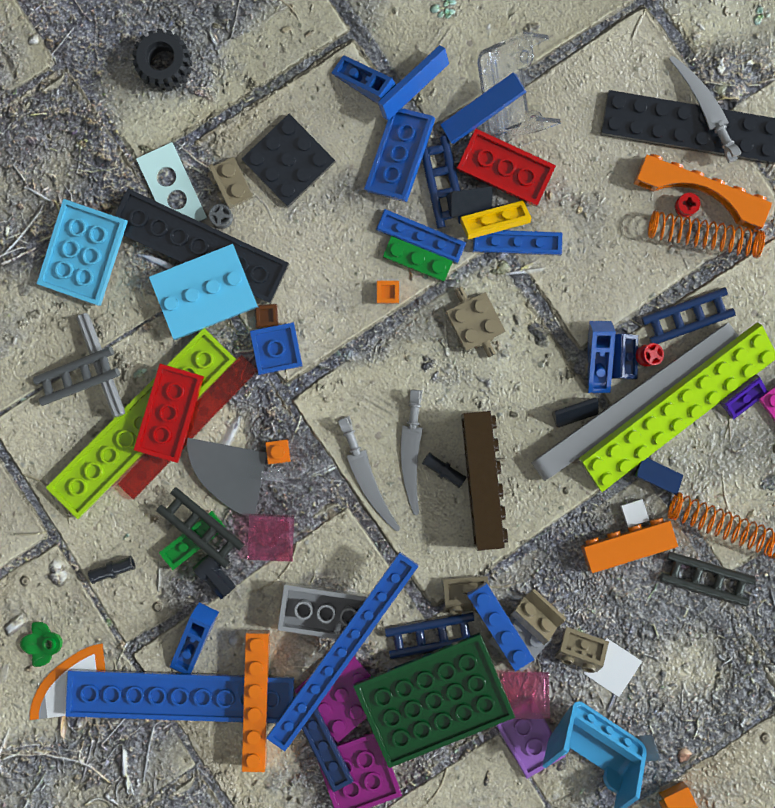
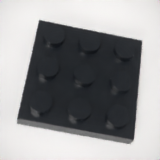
[242,113,336,208]

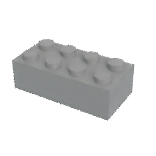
[278,582,369,644]

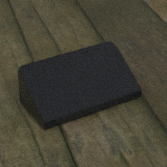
[446,187,492,217]
[552,397,599,428]

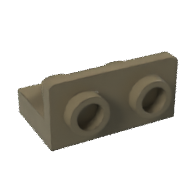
[208,157,254,209]
[443,576,489,615]
[511,589,566,645]
[555,627,609,673]

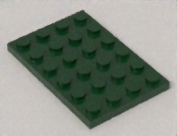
[353,632,516,768]

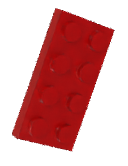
[457,128,556,207]
[134,363,204,463]

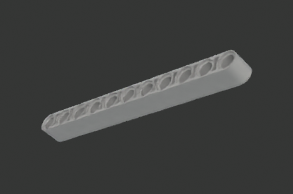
[531,322,738,481]

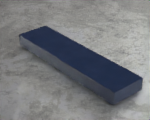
[302,707,354,792]

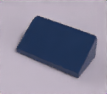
[612,333,639,380]
[633,458,684,495]

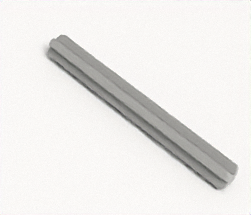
[77,313,125,417]

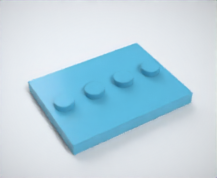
[37,199,128,306]
[149,244,258,340]

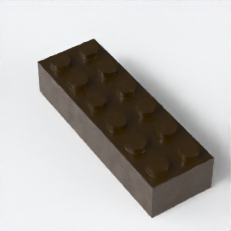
[461,411,508,551]

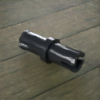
[422,452,467,488]
[88,556,136,584]

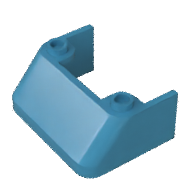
[542,701,647,808]

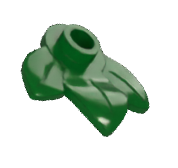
[20,622,63,667]

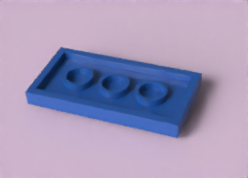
[364,108,435,203]

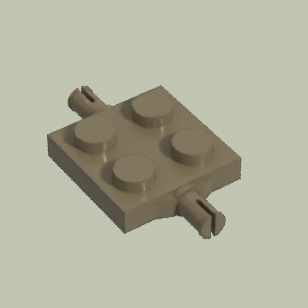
[445,287,506,358]

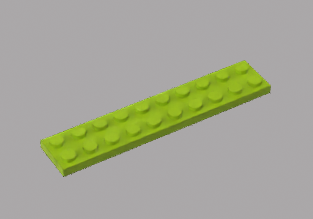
[579,322,775,492]
[46,328,237,519]

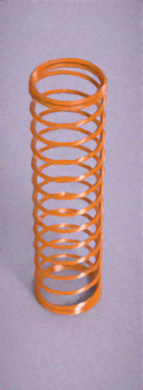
[648,210,765,259]
[667,492,775,559]

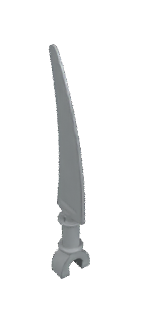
[669,56,741,163]
[401,390,423,515]
[338,416,400,531]

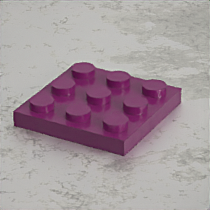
[294,656,371,742]
[318,732,402,808]

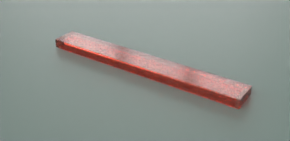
[118,355,258,500]

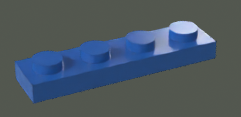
[467,582,534,672]

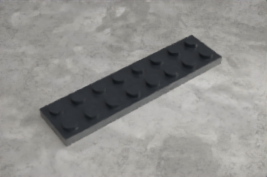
[601,90,775,165]
[115,189,290,304]

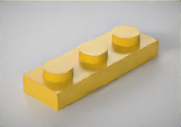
[460,201,531,239]

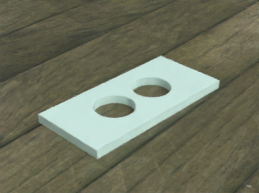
[136,142,207,222]

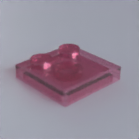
[248,514,295,562]
[503,672,550,719]

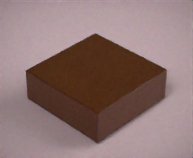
[255,304,279,328]

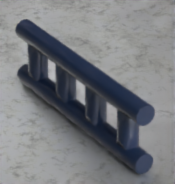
[422,136,462,229]
[641,287,736,344]
[385,612,475,660]

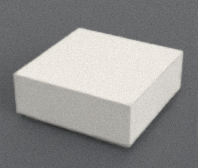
[620,499,650,527]

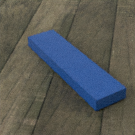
[378,45,449,120]
[440,72,526,144]
[376,209,466,264]
[473,230,563,256]

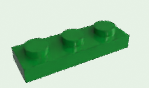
[383,236,453,282]
[159,511,227,570]

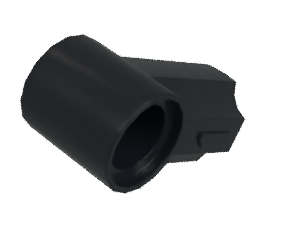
[192,554,236,599]

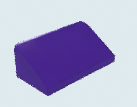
[719,374,768,420]

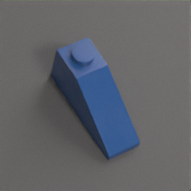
[331,55,397,104]
[588,321,616,393]
[170,602,219,674]

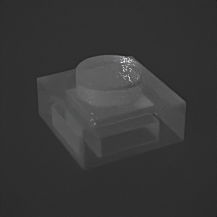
[261,467,286,482]

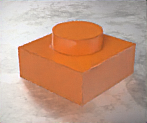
[377,281,399,304]
[265,439,291,464]

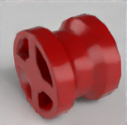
[674,192,701,218]
[636,343,664,367]

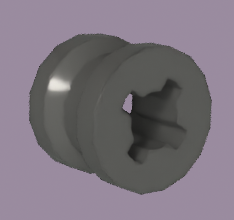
[209,204,233,229]

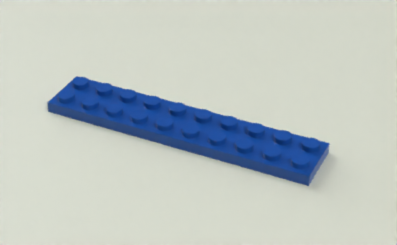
[66,670,294,724]

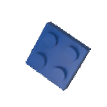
[250,322,303,375]

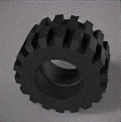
[132,29,192,92]

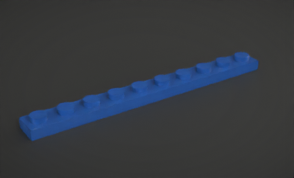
[266,552,419,751]

